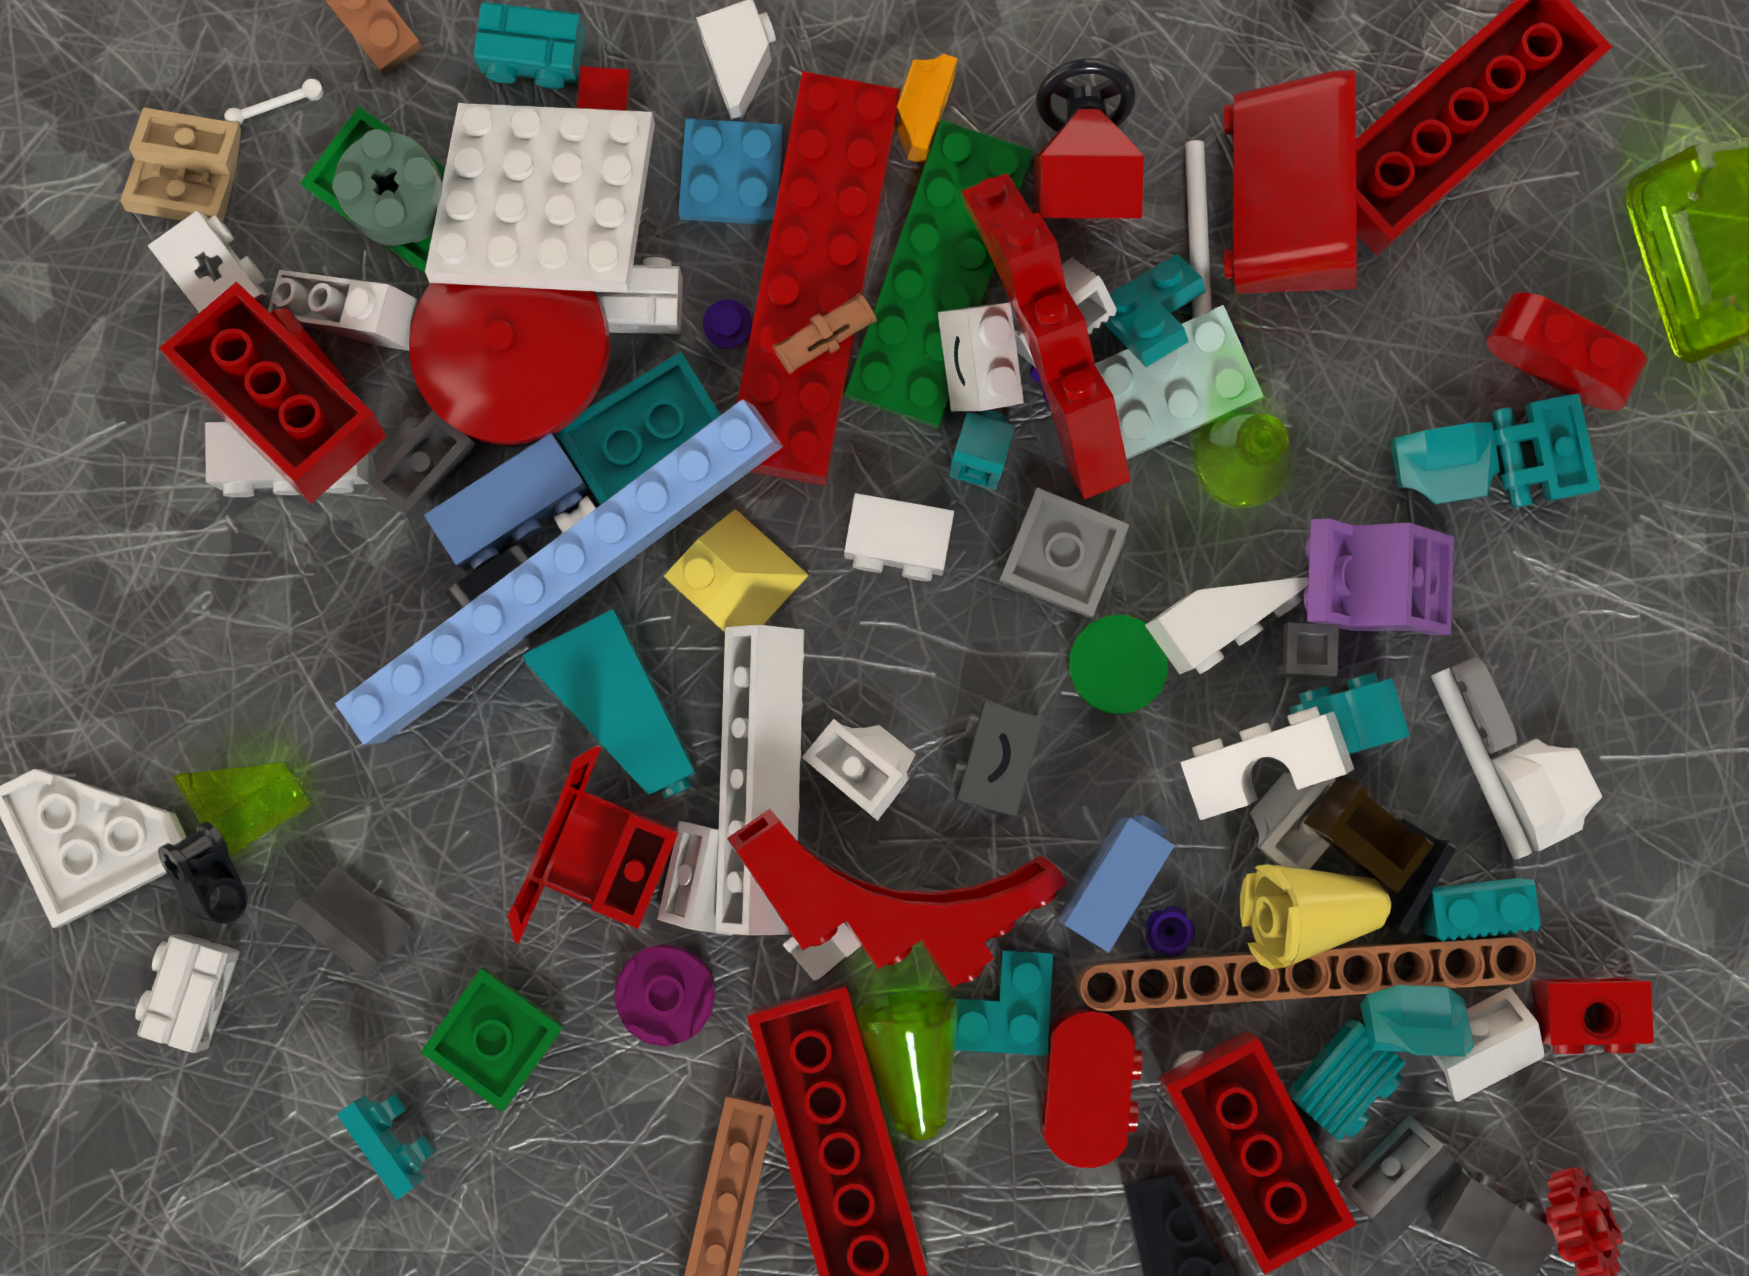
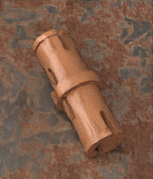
[773,293,877,374]

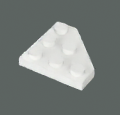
[0,769,187,928]

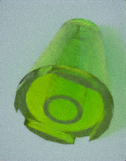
[1192,410,1293,509]
[856,991,958,1141]

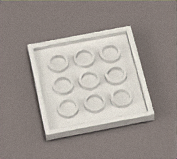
[425,103,655,293]

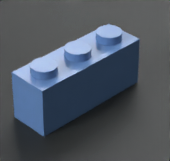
[424,433,590,571]

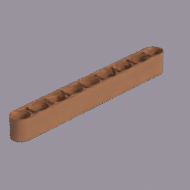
[1075,935,1536,1011]

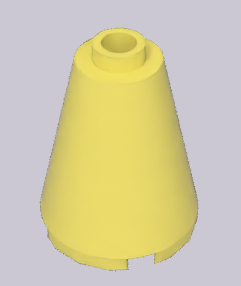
[1240,864,1391,969]

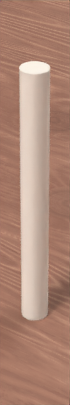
[1185,140,1212,319]
[1430,668,1533,860]

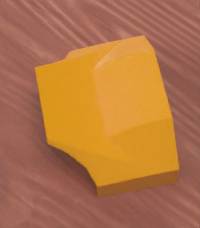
[896,54,958,165]

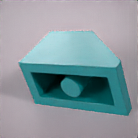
[948,410,1015,491]

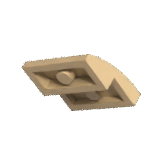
[120,108,241,222]

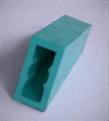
[522,609,698,800]

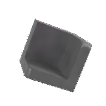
[1276,622,1339,680]

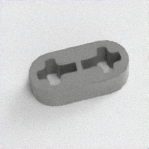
[1451,656,1517,754]

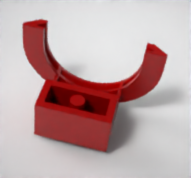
[507,745,678,944]

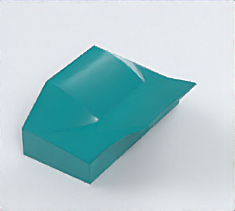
[1390,422,1500,504]
[1360,985,1474,1057]

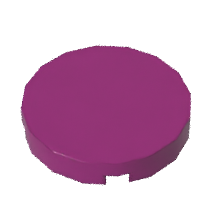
[614,943,716,1047]

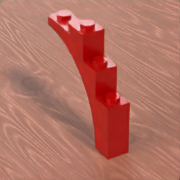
[961,173,1130,500]
[727,809,1068,988]

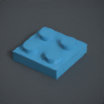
[678,118,784,225]

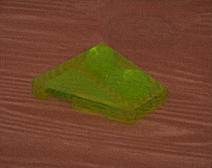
[173,762,315,859]

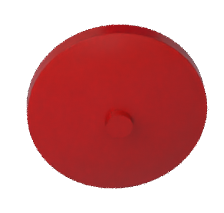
[409,283,610,445]

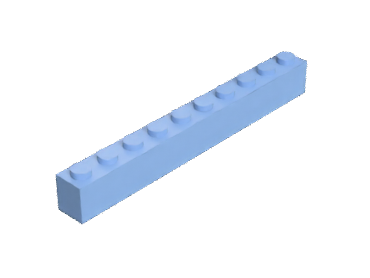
[335,399,783,745]

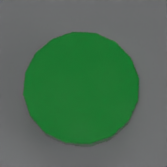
[1068,615,1168,714]

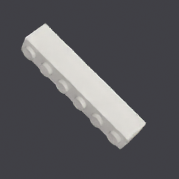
[715,625,804,935]

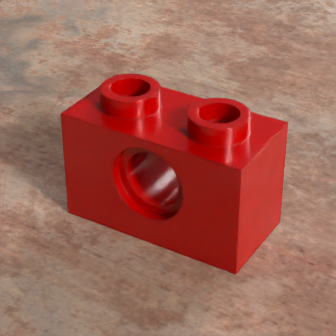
[1532,977,1654,1054]

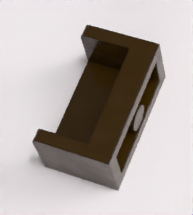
[1303,775,1433,893]

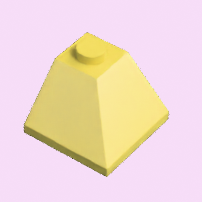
[664,509,809,633]

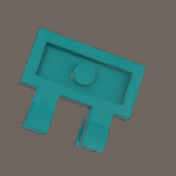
[336,1094,436,1201]

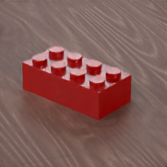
[158,281,387,505]
[1157,1030,1356,1275]

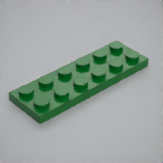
[845,119,1034,429]

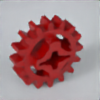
[1545,1166,1623,1276]

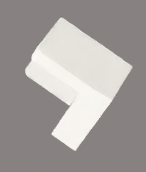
[783,923,861,981]

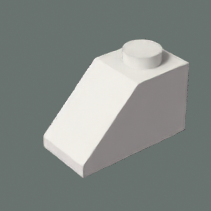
[696,0,776,122]

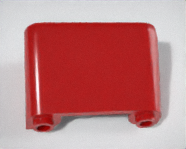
[1224,69,1357,294]

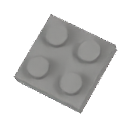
[999,488,1130,618]

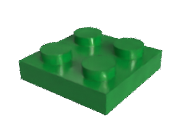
[420,967,565,1112]

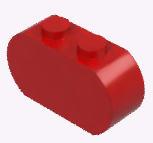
[1486,292,1647,410]
[1040,1007,1142,1169]

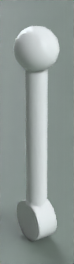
[224,79,324,125]

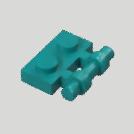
[1492,393,1601,509]

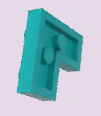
[1103,254,1206,367]
[945,949,1053,1056]

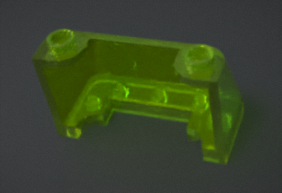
[1625,137,1749,363]

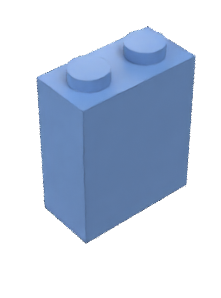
[1055,814,1175,953]

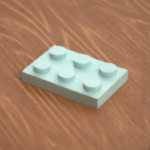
[1095,305,1265,460]

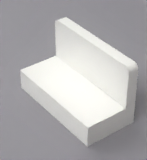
[657,821,733,935]
[1433,987,1545,1102]

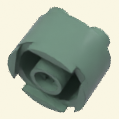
[332,129,443,246]

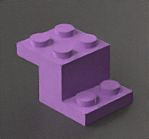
[1304,518,1454,636]

